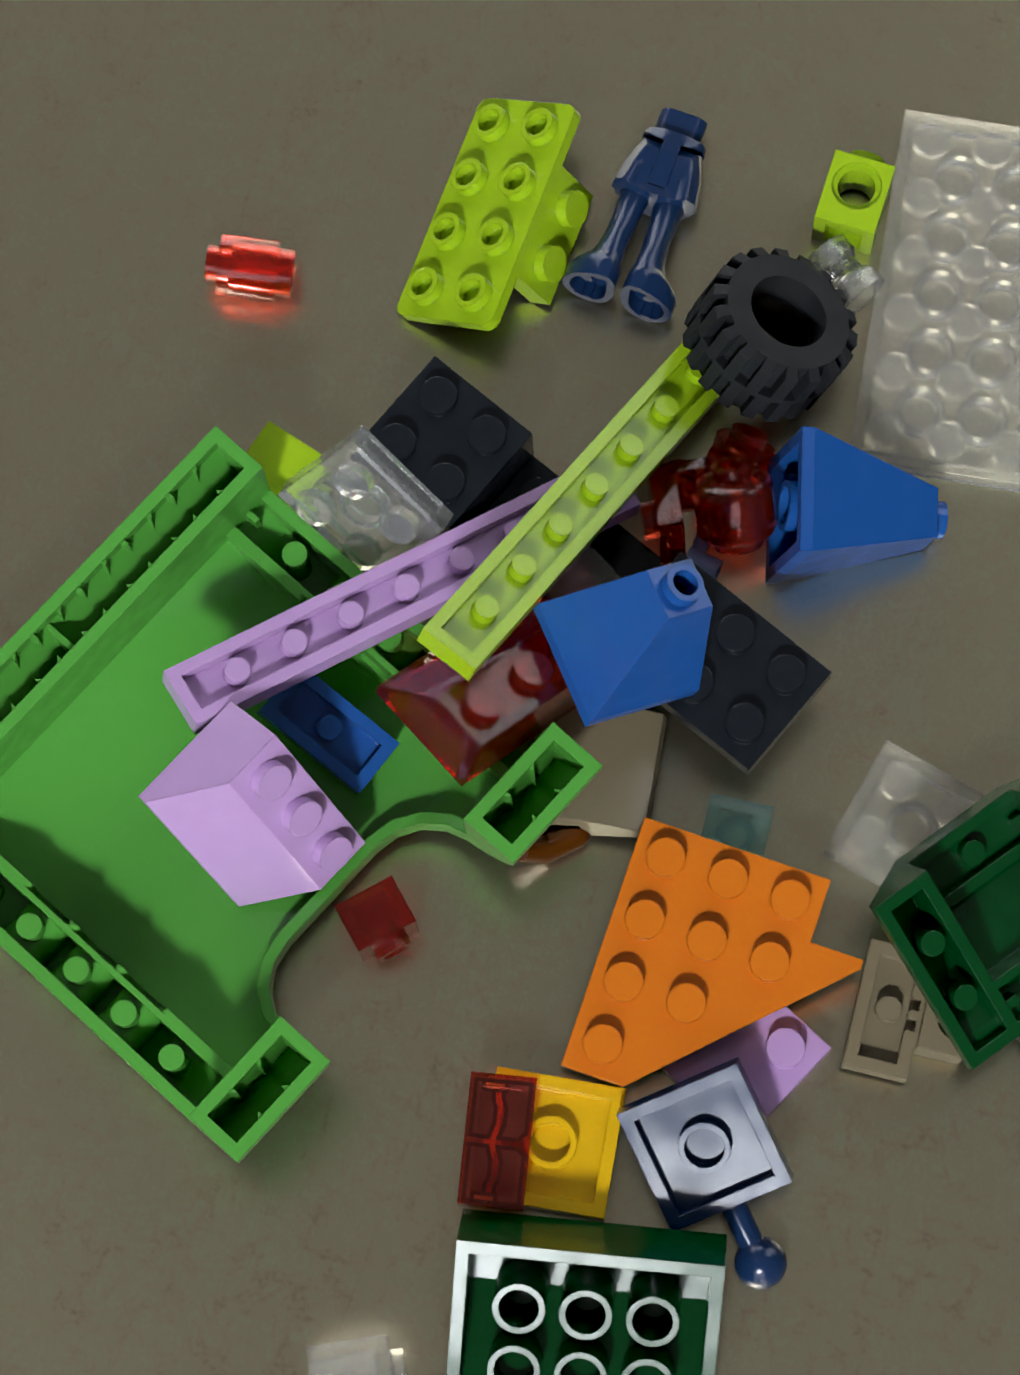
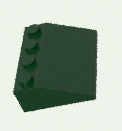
[446,1209,727,1375]

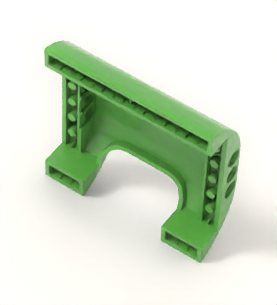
[0,426,603,1164]

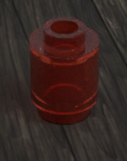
[204,233,296,303]

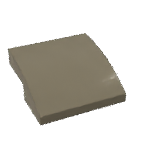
[528,695,667,838]

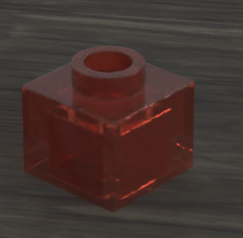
[334,875,419,963]

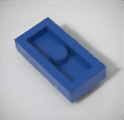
[257,675,400,794]

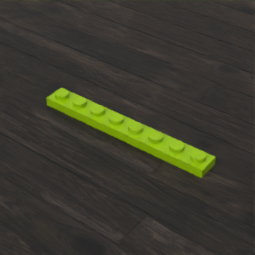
[417,342,720,681]

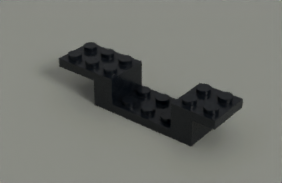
[352,356,832,775]

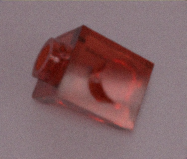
[639,457,713,564]

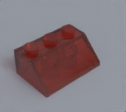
[376,598,576,786]

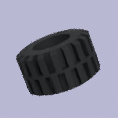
[683,247,858,422]

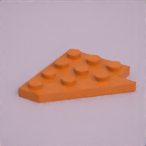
[561,817,864,1087]

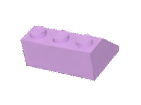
[138,701,366,907]

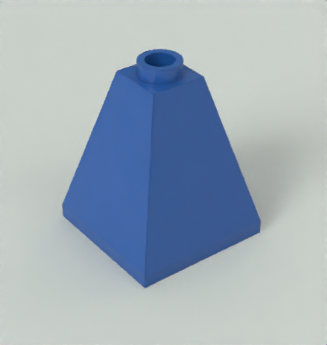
[765,426,948,583]
[533,558,713,727]

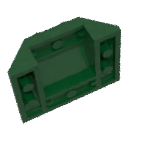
[869,779,1020,1070]

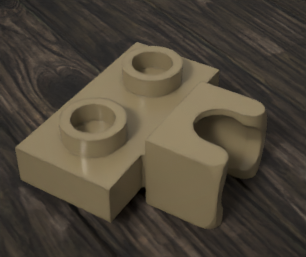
[841,938,962,1083]

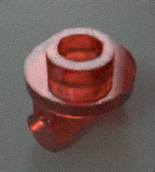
[702,422,776,494]

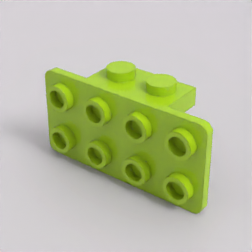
[397,98,593,331]

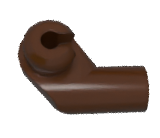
[517,825,591,864]

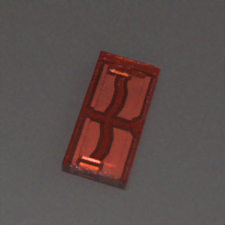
[457,1071,537,1212]

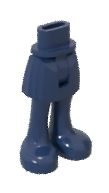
[562,108,707,323]

